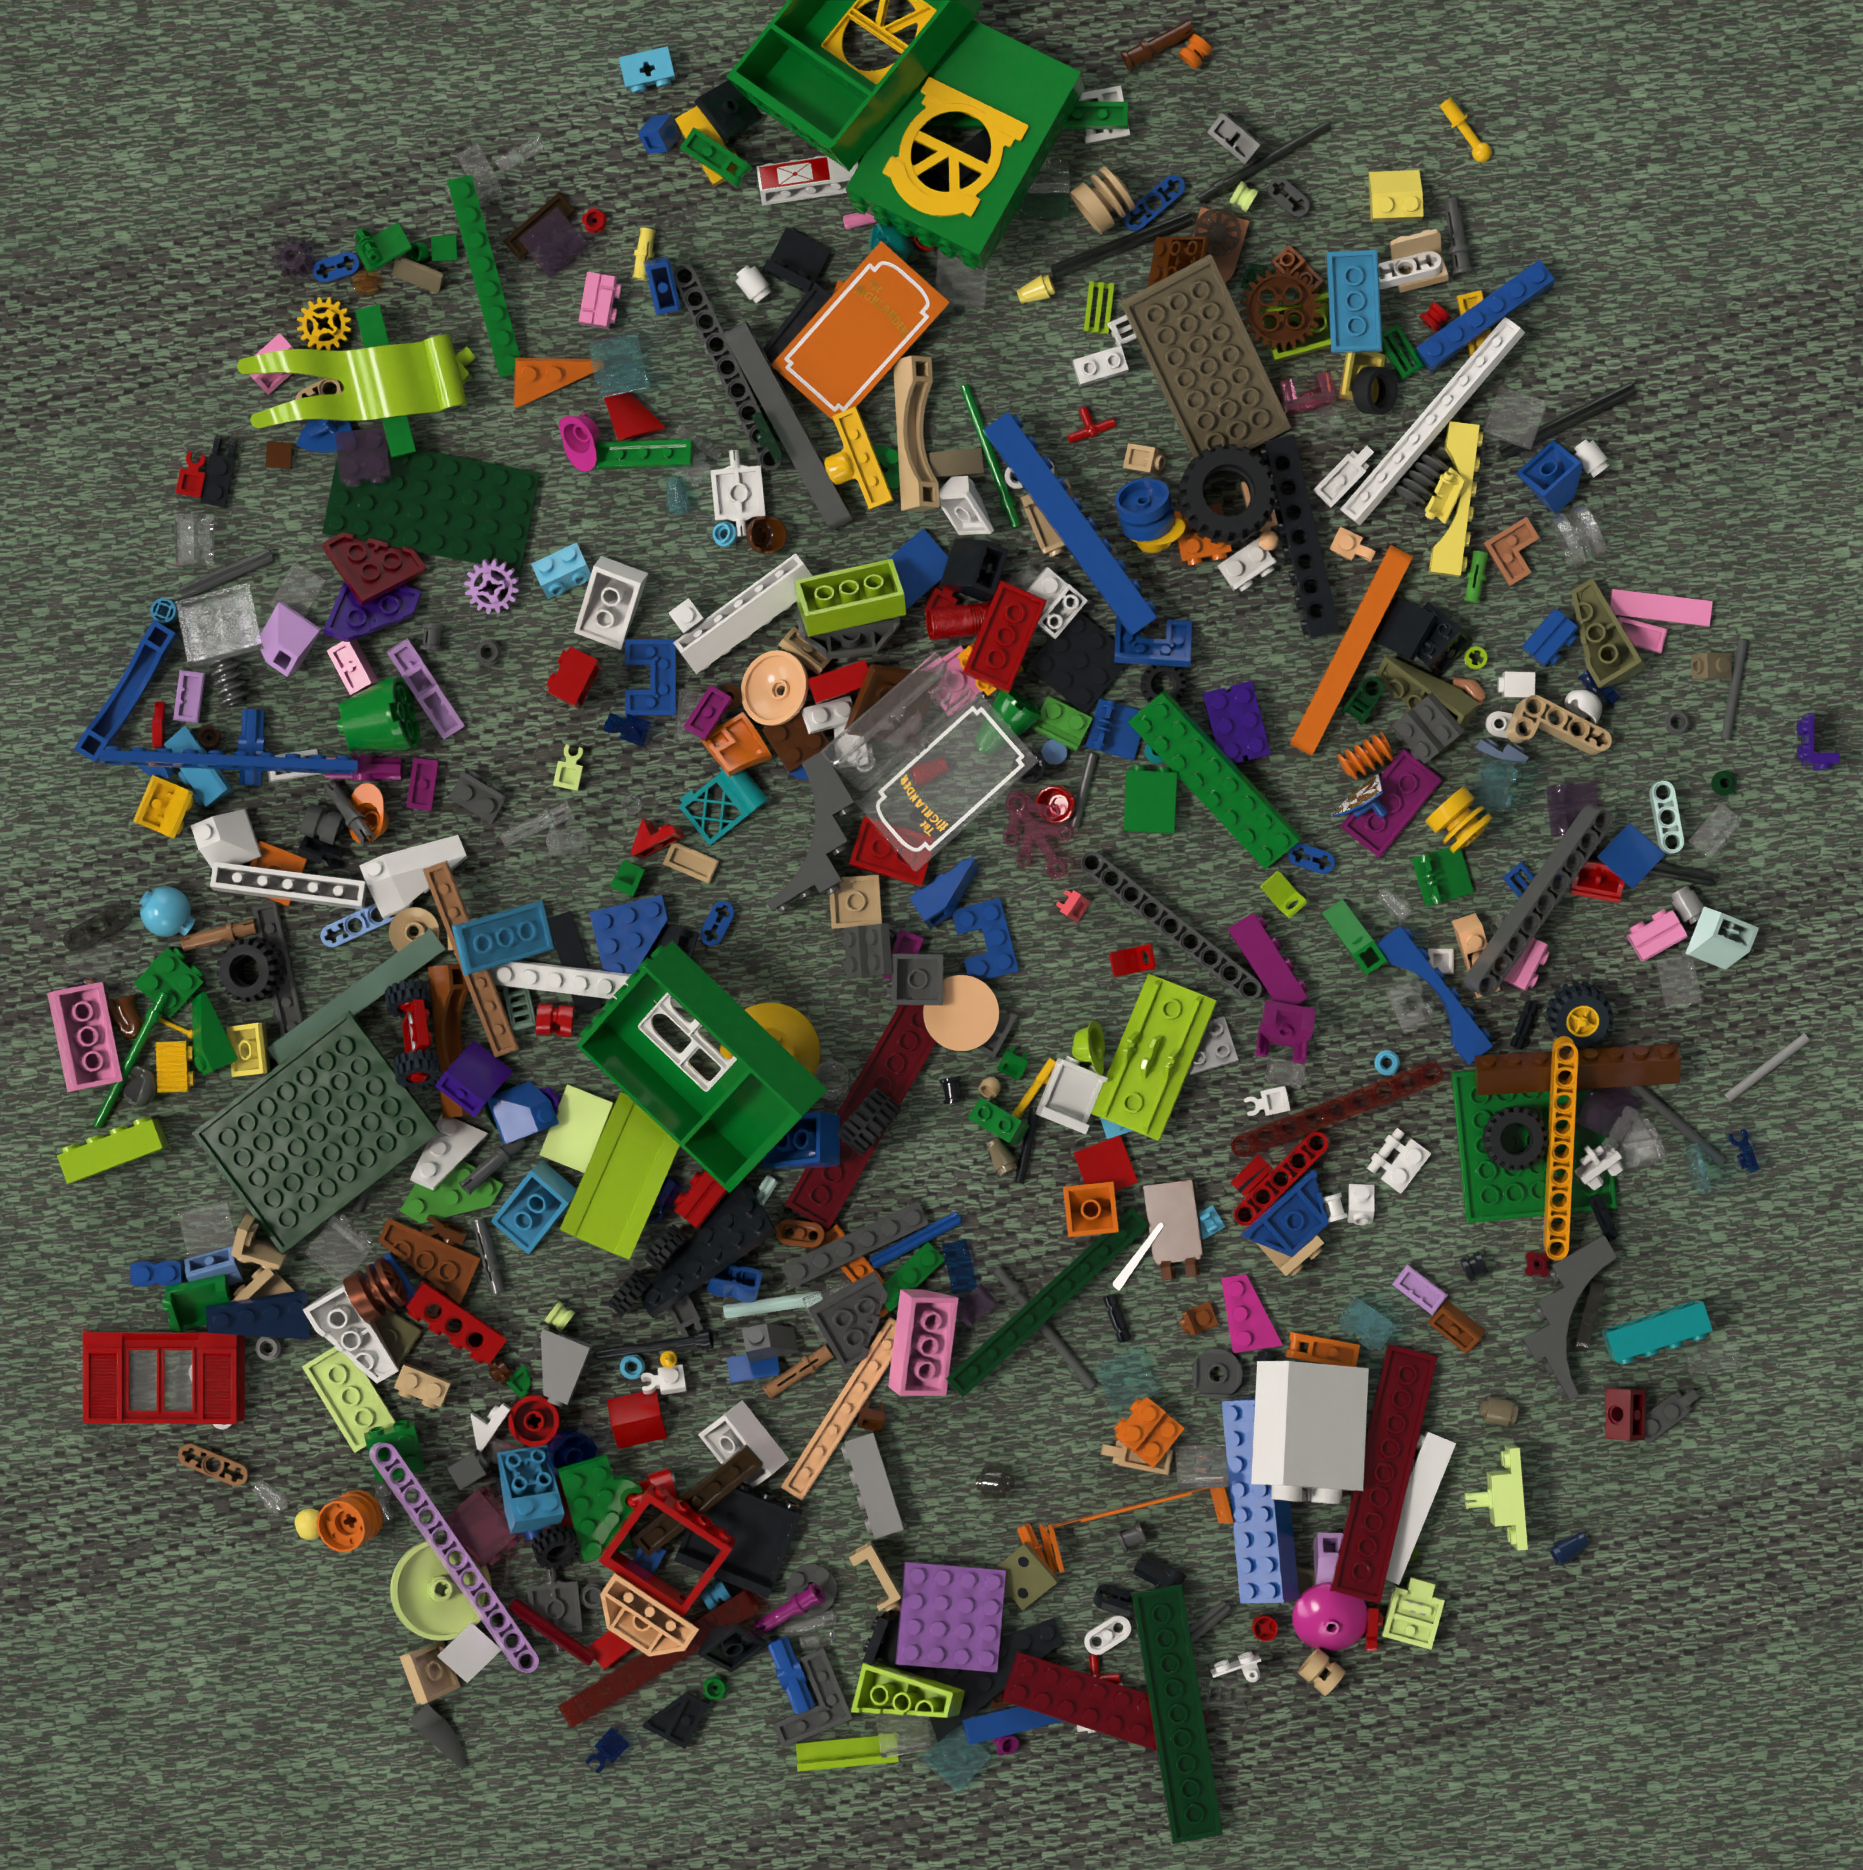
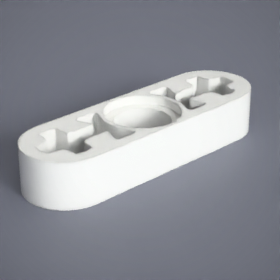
[1378,251,1442,289]

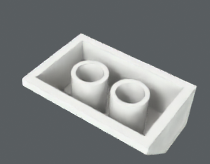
[698,1400,789,1489]

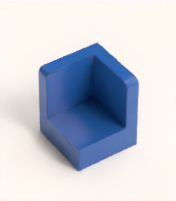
[638,114,681,154]

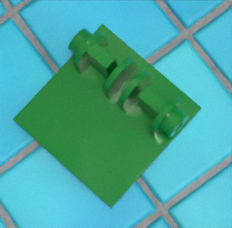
[354,222,412,273]
[1411,847,1474,907]

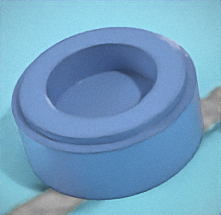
[1042,740,1067,765]

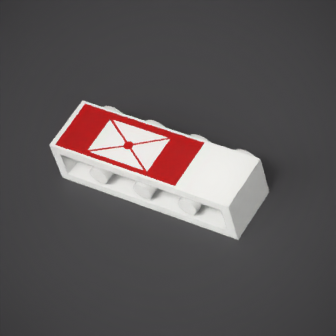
[756,156,858,206]

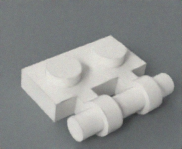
[1367,1128,1431,1194]

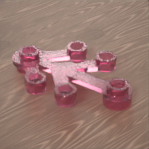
[1003,791,1074,879]

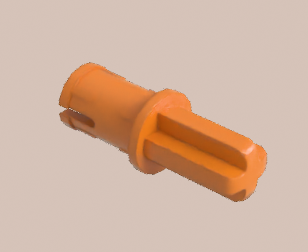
[1017,1523,1049,1566]

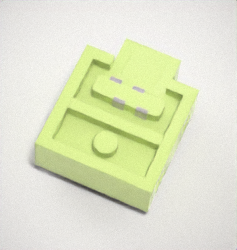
[1381,1576,1445,1650]

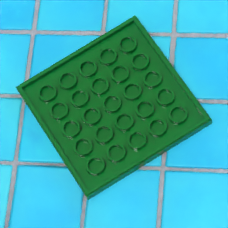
[1451,1070,1617,1223]

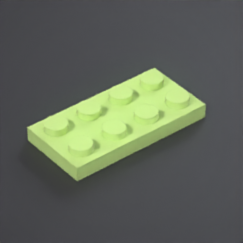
[302,1347,396,1453]

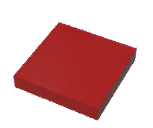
[1073,1135,1138,1191]

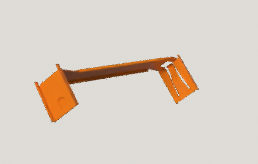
[1039,1480,1234,1573]

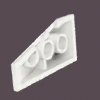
[303,1283,399,1383]

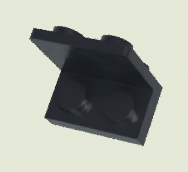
[763,227,831,293]
[1416,602,1473,677]

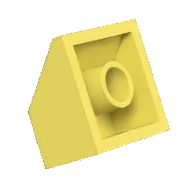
[1369,170,1423,223]

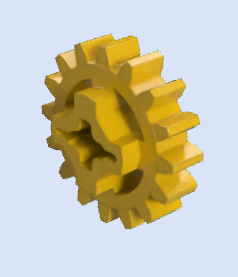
[297,297,352,351]

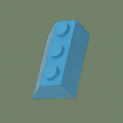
[164,726,234,808]

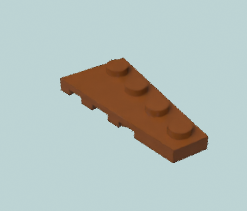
[378,1218,481,1305]

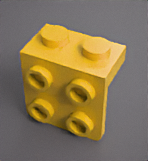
[133,775,194,839]

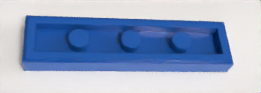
[962,1706,1063,1745]

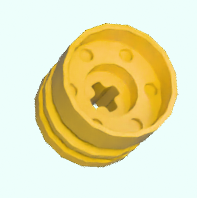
[1425,786,1493,854]

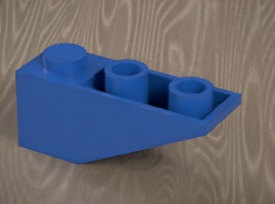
[909,856,979,929]

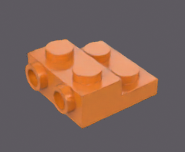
[1174,503,1232,566]
[1113,1396,1185,1468]

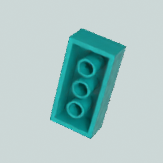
[1601,1300,1713,1365]

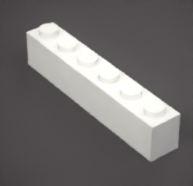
[673,553,812,674]
[210,862,367,910]
[1386,1431,1456,1585]

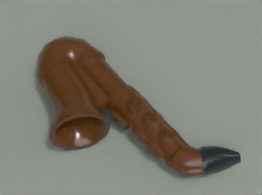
[73,978,143,1039]

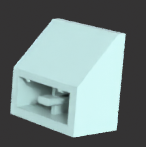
[1685,907,1759,970]

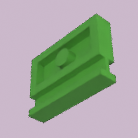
[1031,696,1093,752]

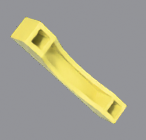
[1429,421,1483,577]

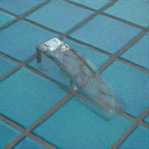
[1615,1110,1667,1168]

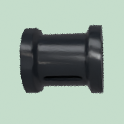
[939,1076,966,1104]

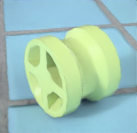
[1229,181,1259,212]
[544,1301,575,1333]

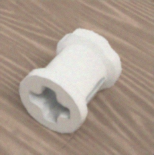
[1323,1193,1348,1222]

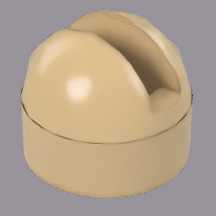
[978,1077,1001,1099]

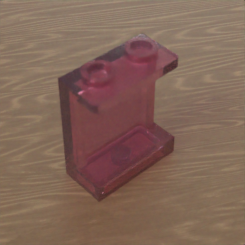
[444,1486,523,1568]

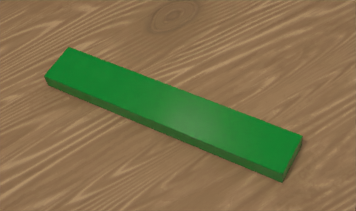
[355,304,417,458]

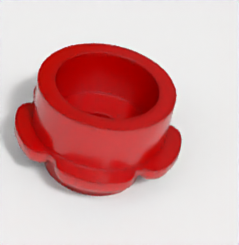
[582,208,607,233]

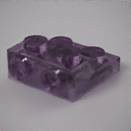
[335,426,392,487]

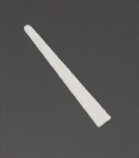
[1113,1223,1163,1291]

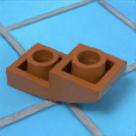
[1271,245,1326,294]

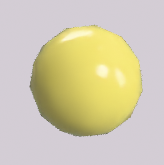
[295,1509,320,1540]

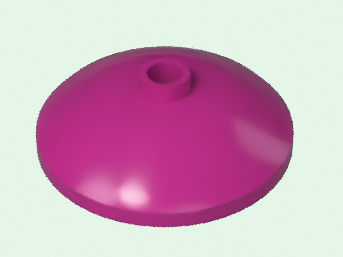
[1292,1582,1368,1651]

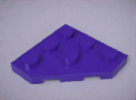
[323,581,422,642]

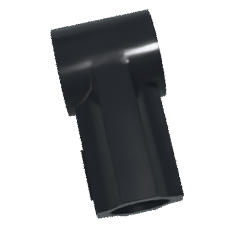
[1132,1553,1187,1588]

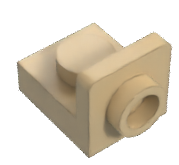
[1123,443,1165,476]

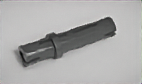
[324,779,375,845]
[459,1138,526,1195]
[471,1218,506,1295]

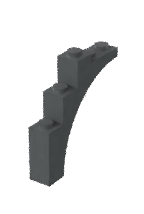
[766,750,856,913]
[1521,1235,1617,1401]

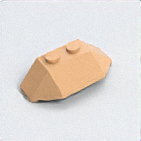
[600,1573,699,1657]

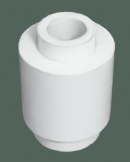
[735,265,772,304]
[1573,439,1610,478]

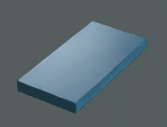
[1326,250,1382,354]
[452,900,555,975]

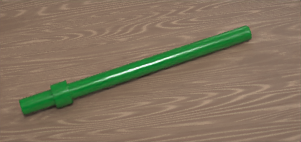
[960,384,1021,529]
[93,990,169,1129]

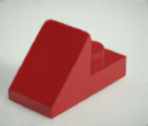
[631,818,685,859]

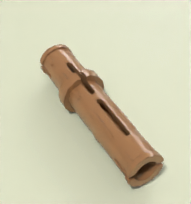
[180,918,258,952]
[762,1344,834,1399]

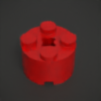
[508,1394,561,1447]

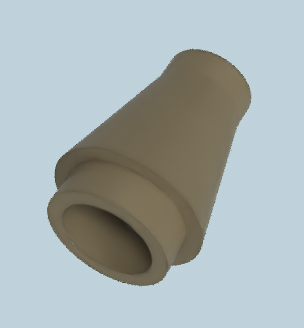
[987,1137,1018,1177]

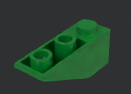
[1322,899,1387,976]

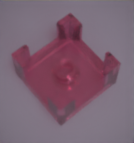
[1277,370,1337,416]

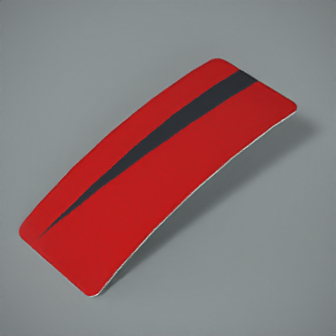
[1230,1154,1272,1197]

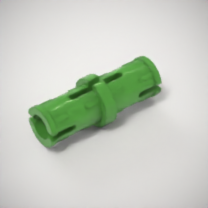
[1464,551,1489,603]

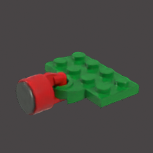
[558,1454,680,1562]

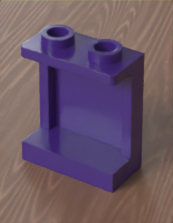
[435,1040,513,1117]

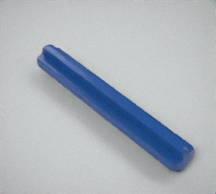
[870,1212,962,1268]

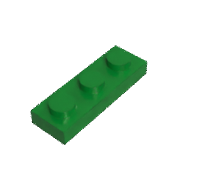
[883,1242,945,1313]

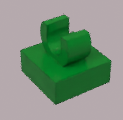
[997,1046,1029,1080]

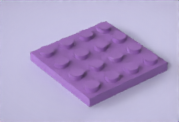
[895,1562,1006,1672]

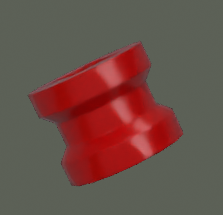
[1419,302,1451,333]

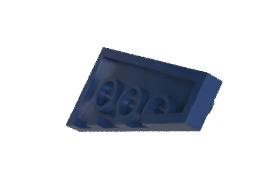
[205,1290,310,1340]

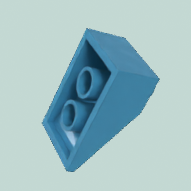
[490,1160,577,1255]

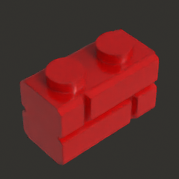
[674,1170,727,1229]

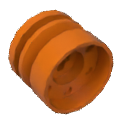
[317,1490,384,1552]

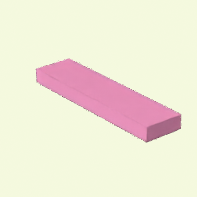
[1610,589,1713,627]

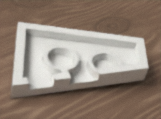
[410,1114,488,1190]

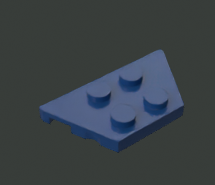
[1240,1169,1329,1257]

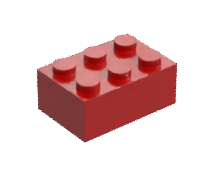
[546,646,602,710]

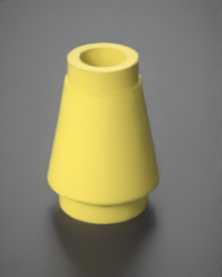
[1016,275,1056,304]

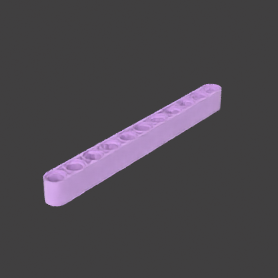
[369,1442,539,1673]

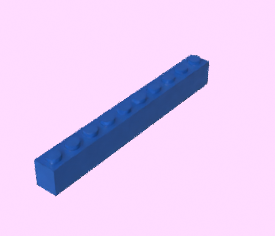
[983,412,1157,637]

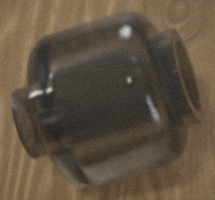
[976,1466,1015,1499]

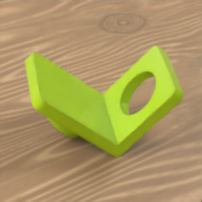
[1260,871,1308,918]

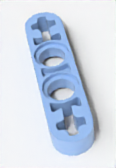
[320,903,413,947]

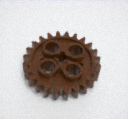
[1239,268,1322,351]

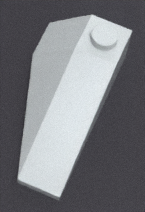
[359,835,468,919]

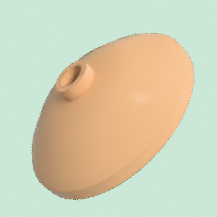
[741,650,808,726]

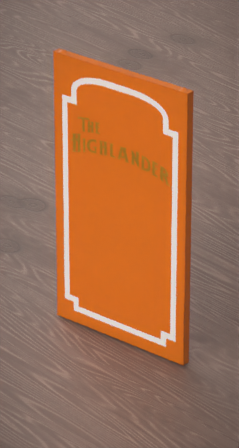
[771,240,950,423]

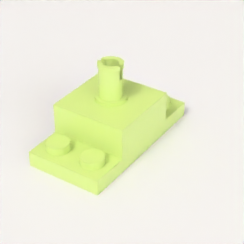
[1464,1444,1528,1550]

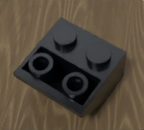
[939,538,1009,602]

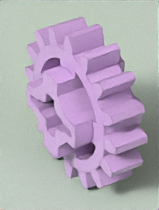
[464,558,520,614]

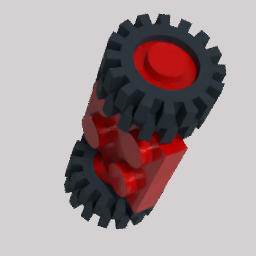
[385,979,441,1088]

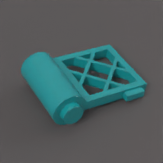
[678,766,769,846]

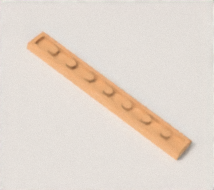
[781,1316,896,1501]

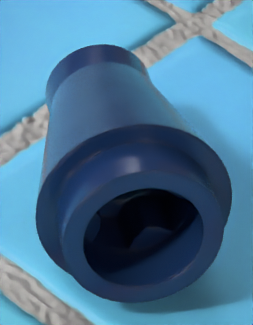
[1549,1532,1589,1566]

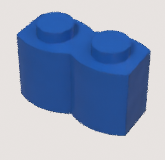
[130,1260,185,1287]
[707,1264,762,1303]

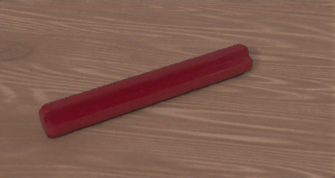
[508,1599,596,1666]

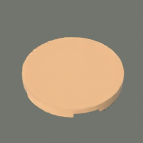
[923,975,999,1051]

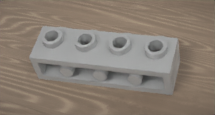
[841,1431,904,1539]

